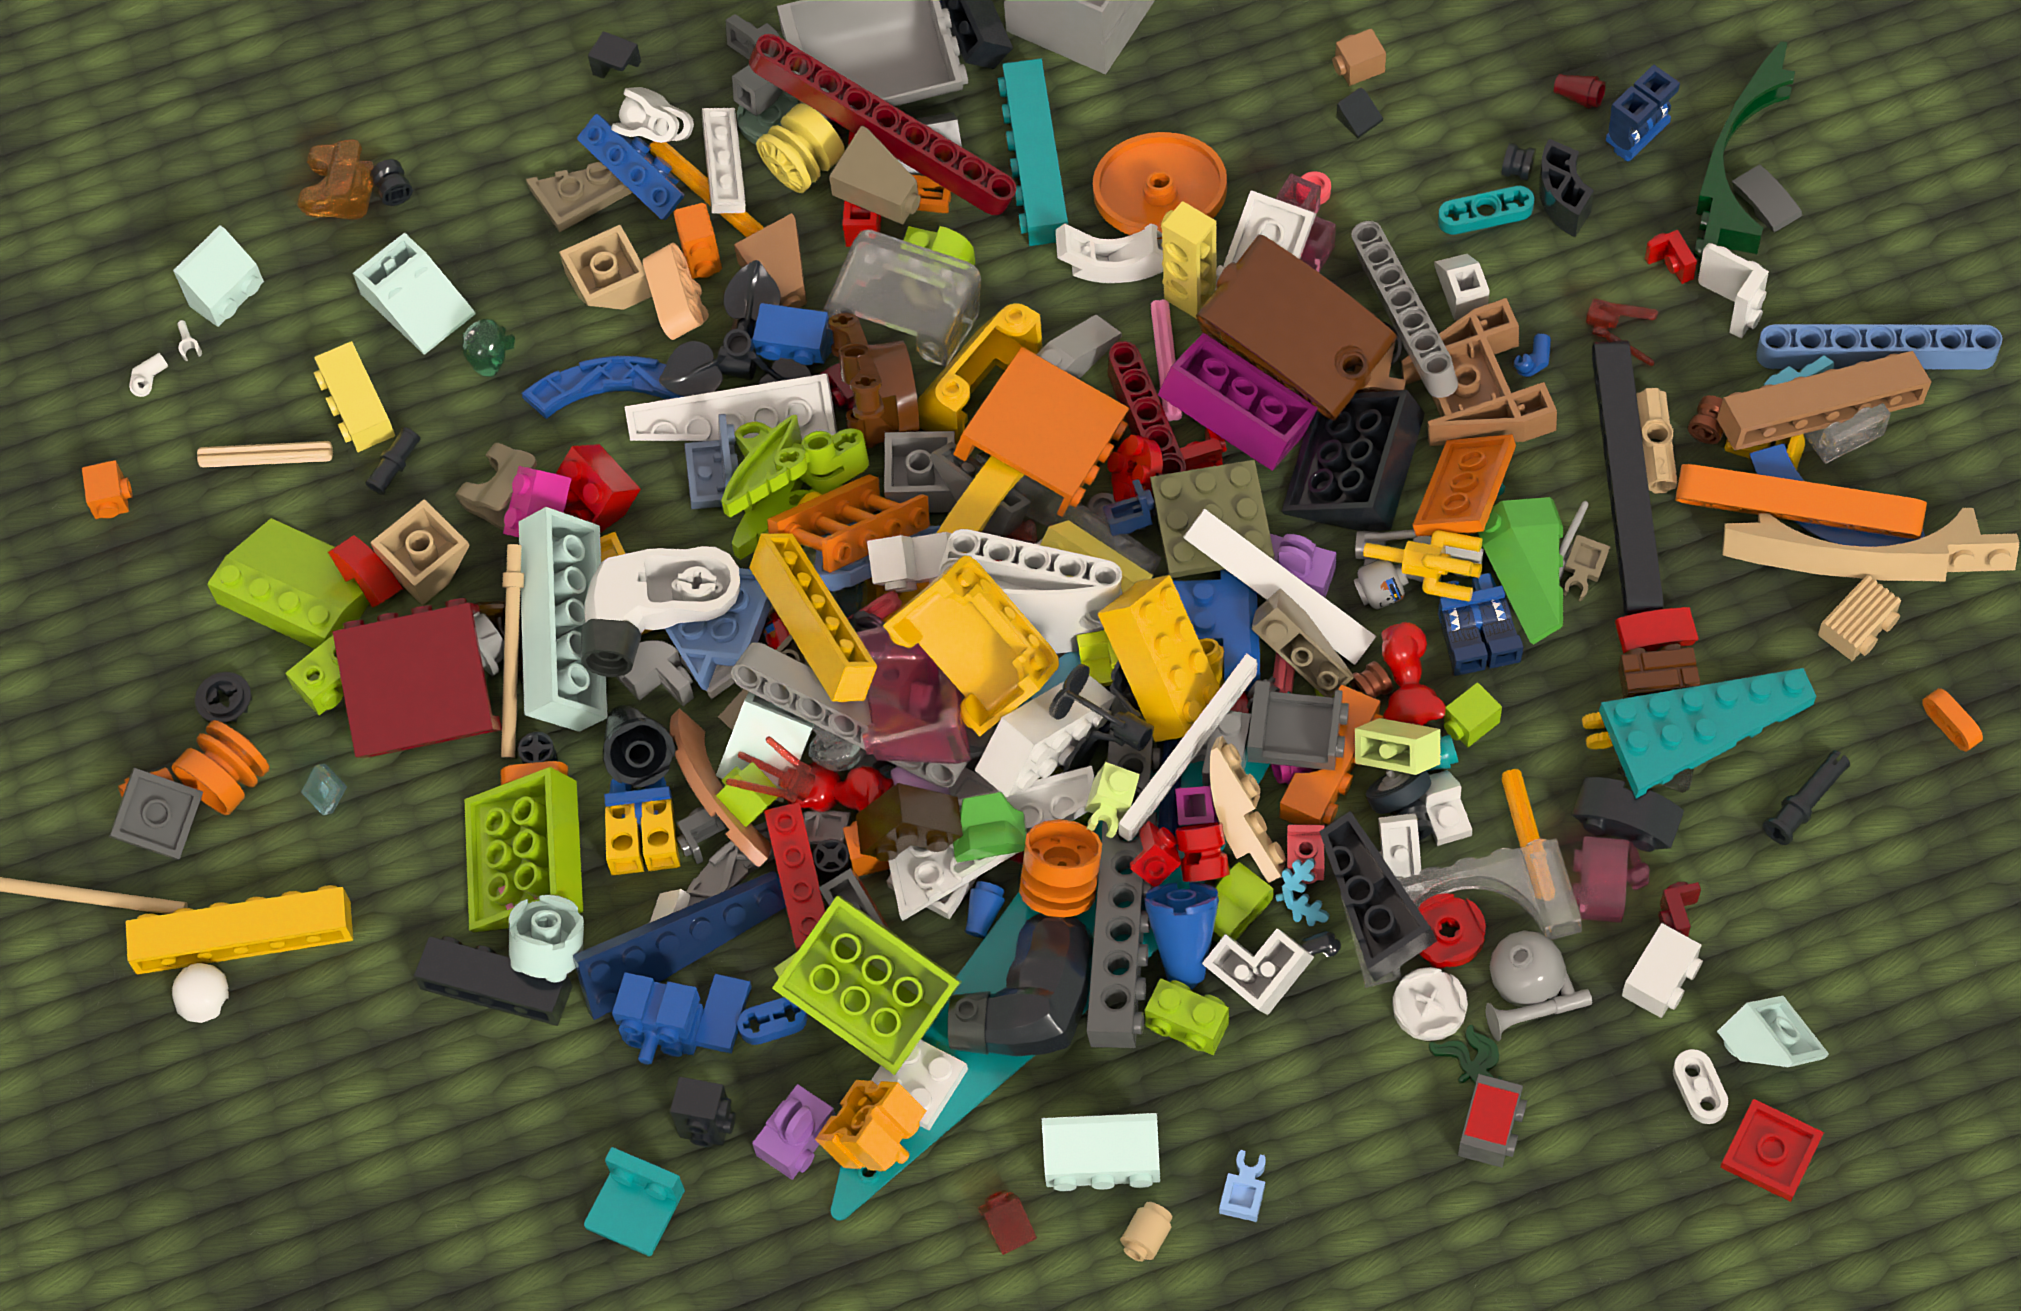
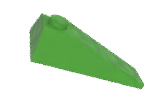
[1478,497,1563,645]

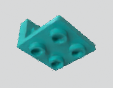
[584,1147,685,1256]

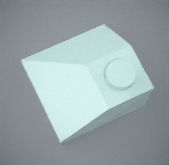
[1717,995,1829,1067]

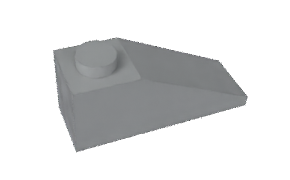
[1036,315,1122,379]

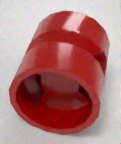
[1175,822,1230,882]

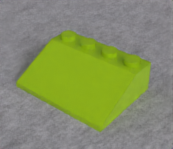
[207,518,369,649]
[465,767,583,932]
[772,896,962,1075]

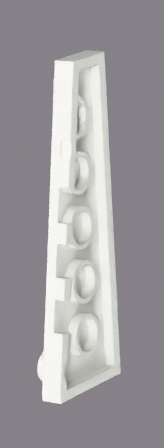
[625,374,837,441]

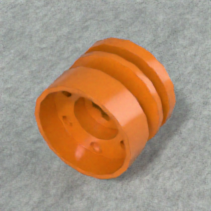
[172,720,270,815]
[1019,819,1102,918]

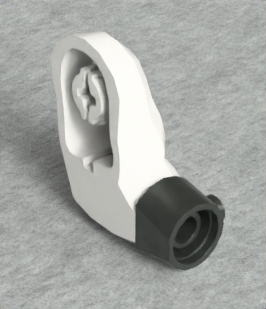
[581,546,740,677]

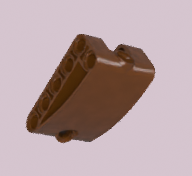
[1196,234,1397,420]

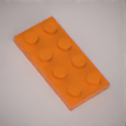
[1413,434,1516,537]

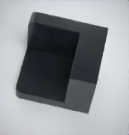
[588,31,641,79]

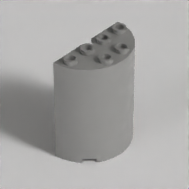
[777,0,968,122]

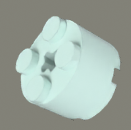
[509,895,584,982]

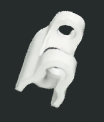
[611,87,694,143]

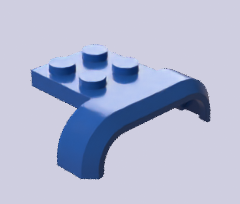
[1173,569,1260,691]

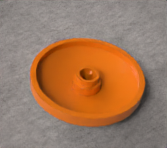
[1093,132,1227,239]

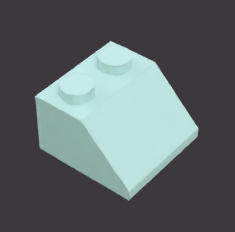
[173,225,264,327]

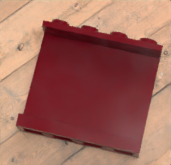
[332,598,502,758]

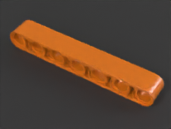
[1675,464,1927,539]

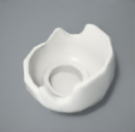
[172,963,229,1023]

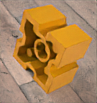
[815,1080,927,1171]

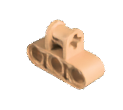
[643,243,709,340]

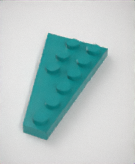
[1599,668,1817,798]

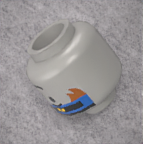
[1354,559,1409,609]

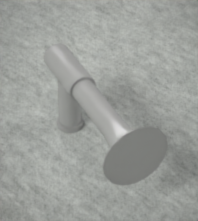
[1486,965,1592,1041]

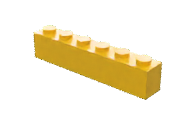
[749,533,877,702]
[126,885,353,975]

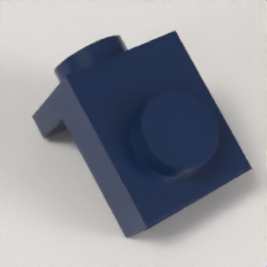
[1102,479,1155,536]

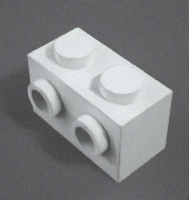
[1622,923,1703,1018]

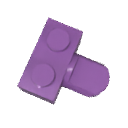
[1270,534,1336,598]
[752,1084,836,1180]

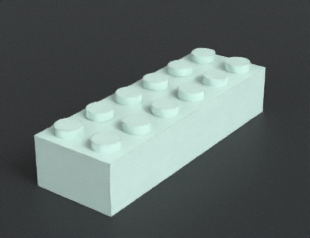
[519,507,607,732]

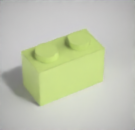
[1355,718,1440,775]

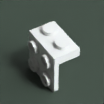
[1698,243,1769,338]

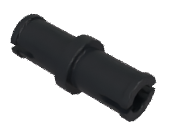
[365,427,421,495]

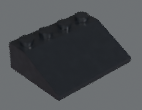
[1281,390,1425,531]

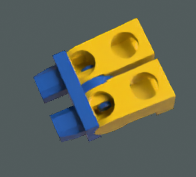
[604,777,681,876]

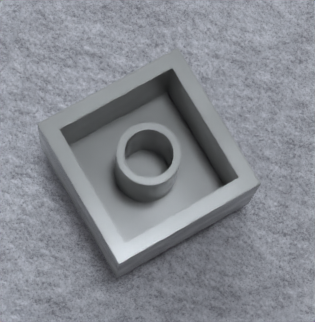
[884,431,956,513]

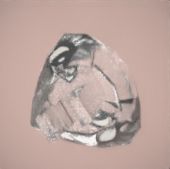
[808,724,863,772]

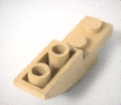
[1210,736,1286,883]

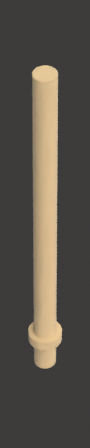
[0,877,188,914]

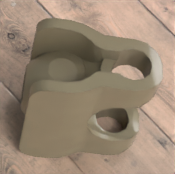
[455,443,537,531]

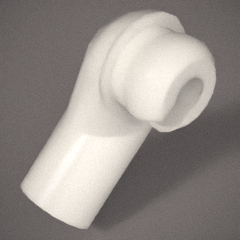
[129,353,168,397]

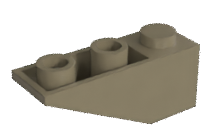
[1252,588,1354,697]

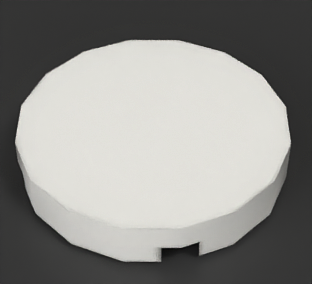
[1392,967,1468,1041]

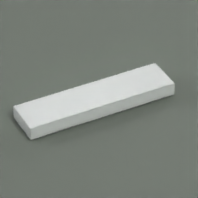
[702,108,746,213]

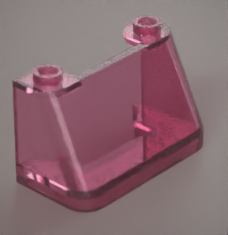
[857,626,972,764]

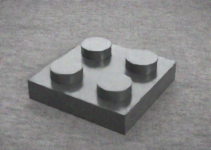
[108,768,203,860]

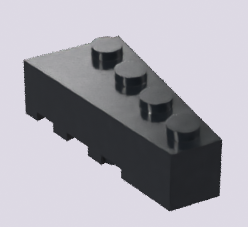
[1319,811,1437,982]

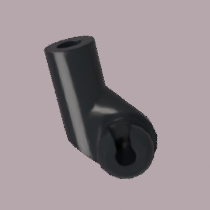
[1299,931,1341,974]

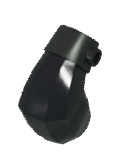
[948,913,1094,1056]

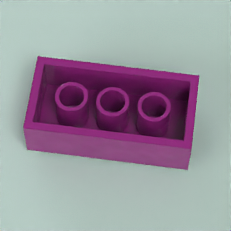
[1158,333,1318,471]

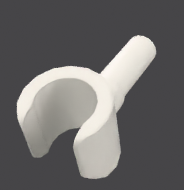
[178,320,202,361]

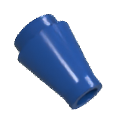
[965,881,1005,939]

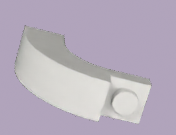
[1055,223,1163,283]

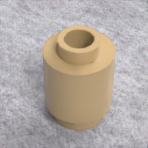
[1120,1202,1172,1262]

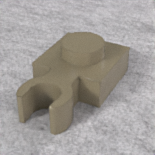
[1563,535,1610,601]

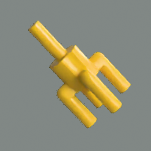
[1363,530,1482,602]

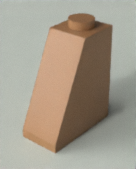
[734,213,807,308]

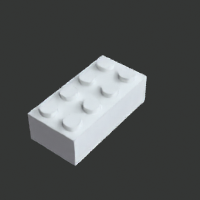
[975,675,1116,797]

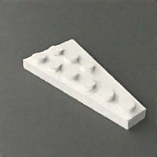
[888,766,1095,921]

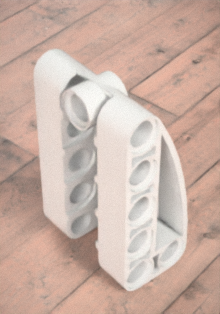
[939,529,1122,654]

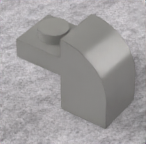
[617,640,694,706]

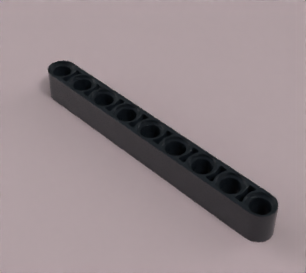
[1592,340,1663,616]

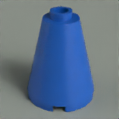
[1145,882,1219,989]

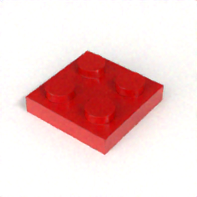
[1720,1099,1824,1202]

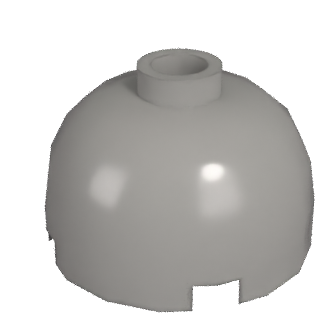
[1489,930,1567,1007]

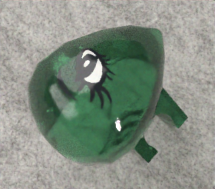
[461,319,515,377]

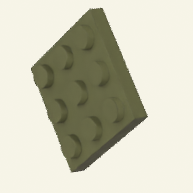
[1150,460,1274,578]

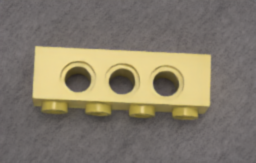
[1161,201,1217,319]

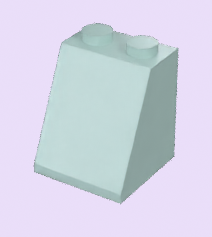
[716,692,814,802]

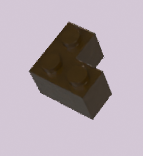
[856,783,963,861]

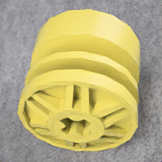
[756,103,845,193]

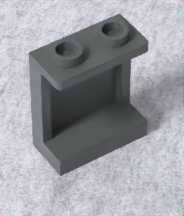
[1247,681,1349,770]

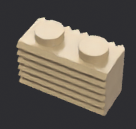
[1818,575,1901,661]

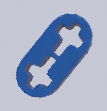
[737,997,808,1045]

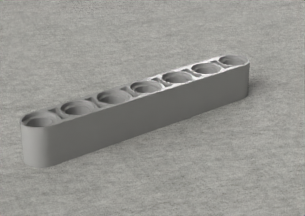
[1351,221,1458,398]
[731,643,970,788]

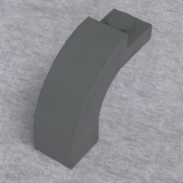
[725,14,783,116]

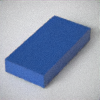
[695,974,752,1054]

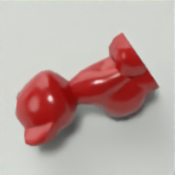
[1381,622,1446,726]
[788,761,894,812]

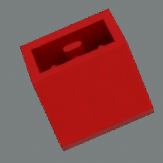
[555,444,641,533]

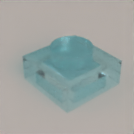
[301,764,347,815]

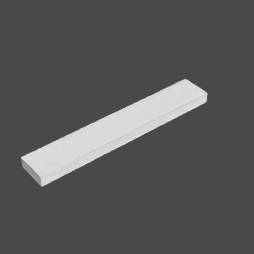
[1183,509,1376,665]
[1118,653,1257,841]

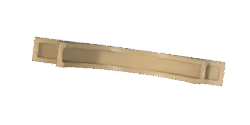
[1722,508,2020,581]

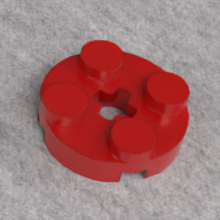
[1107,435,1163,502]
[1418,893,1486,969]

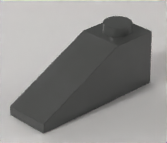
[930,442,1031,538]

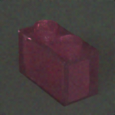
[1571,837,1628,923]

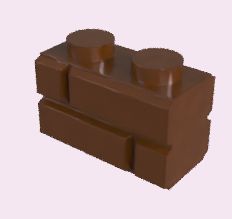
[1618,644,1700,699]

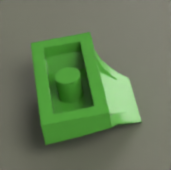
[953,792,1027,863]

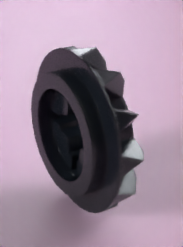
[195,672,253,723]

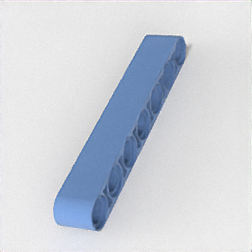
[1756,324,2002,370]

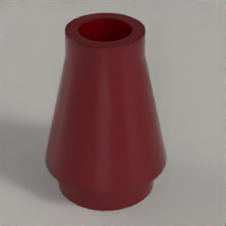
[1554,74,1606,109]

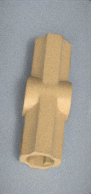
[1636,388,1677,494]

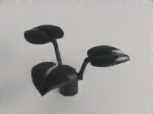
[659,260,812,397]
[1049,661,1154,773]

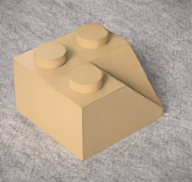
[559,225,652,310]
[371,499,470,606]

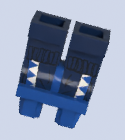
[1606,65,1680,161]
[1438,573,1523,676]

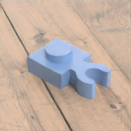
[1219,1150,1265,1222]

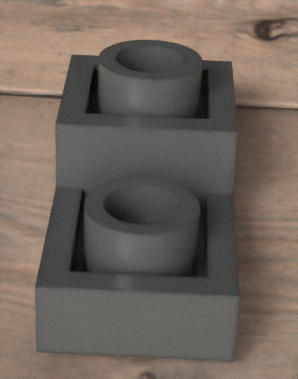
[1732,164,1803,232]

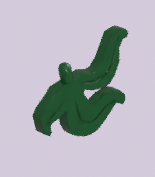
[1429,1025,1502,1085]

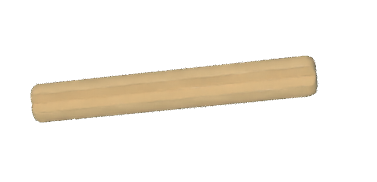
[197,441,333,467]

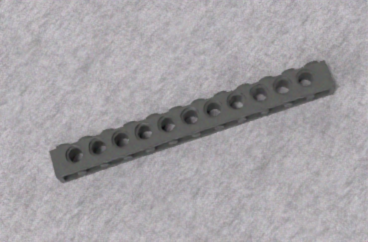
[1087,685,1162,1048]

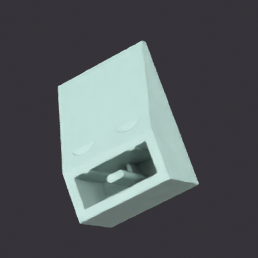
[353,233,475,355]

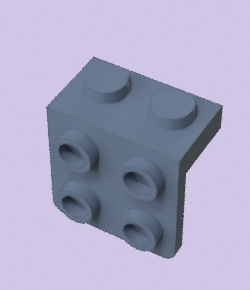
[685,414,738,509]

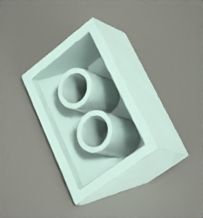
[1042,1113,1160,1191]

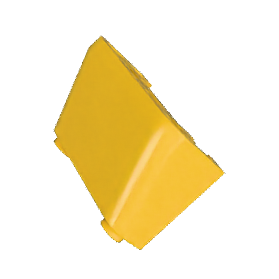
[917,303,1043,445]
[883,556,1059,737]

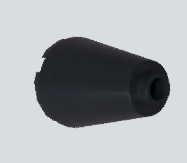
[603,705,675,787]

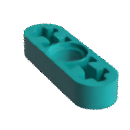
[1438,186,1534,235]

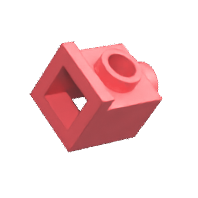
[1287,825,1324,884]

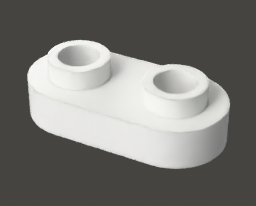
[1673,1049,1728,1124]

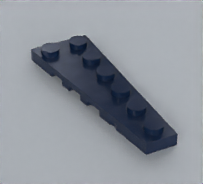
[573,871,786,1020]

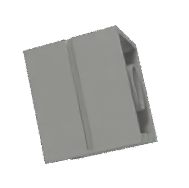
[1004,0,1155,75]

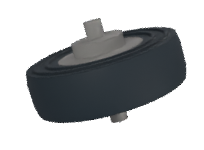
[1366,769,1431,814]

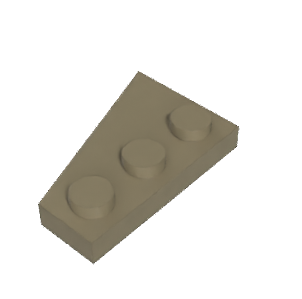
[526,162,633,232]

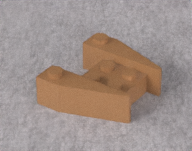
[1401,298,1557,446]

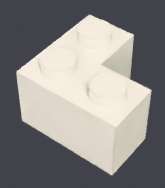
[867,532,952,593]
[1202,929,1314,1015]

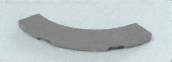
[686,810,852,907]

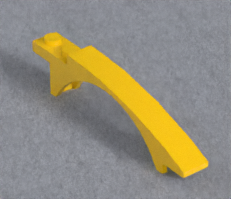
[885,456,1024,622]

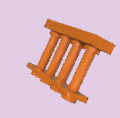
[767,474,930,573]

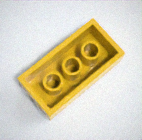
[1097,575,1220,742]

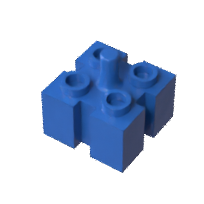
[612,972,704,1064]

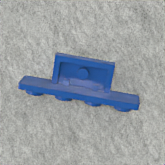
[577,114,684,220]

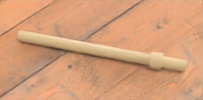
[501,544,524,758]

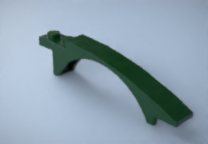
[1694,41,1795,272]

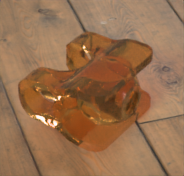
[297,139,374,219]

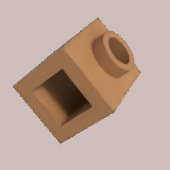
[1332,28,1386,86]

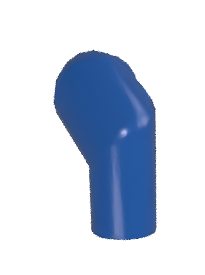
[1514,334,1551,377]

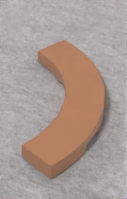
[670,708,772,867]

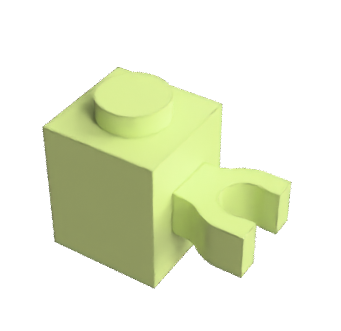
[1085,762,1140,838]

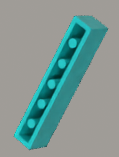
[998,58,1068,246]

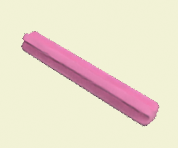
[1151,299,1182,421]

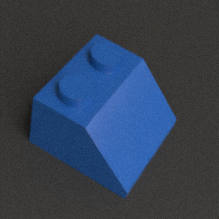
[752,303,834,365]

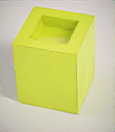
[1076,630,1118,687]

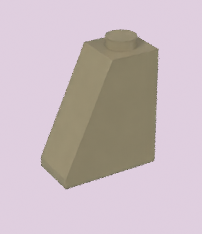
[829,126,921,224]

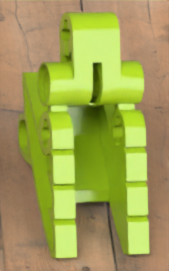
[721,415,869,560]

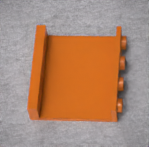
[953,347,1129,517]

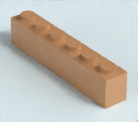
[1717,351,1931,451]

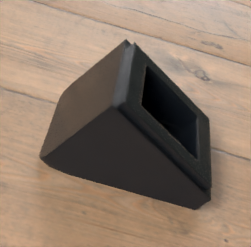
[1336,87,1383,138]

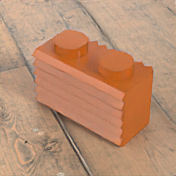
[673,203,722,279]

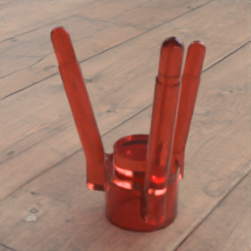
[1586,298,1658,366]
[726,736,816,803]

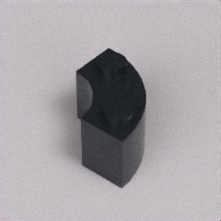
[1539,138,1594,237]
[1571,777,1684,852]

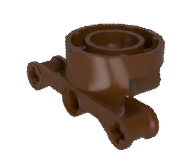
[828,313,920,449]

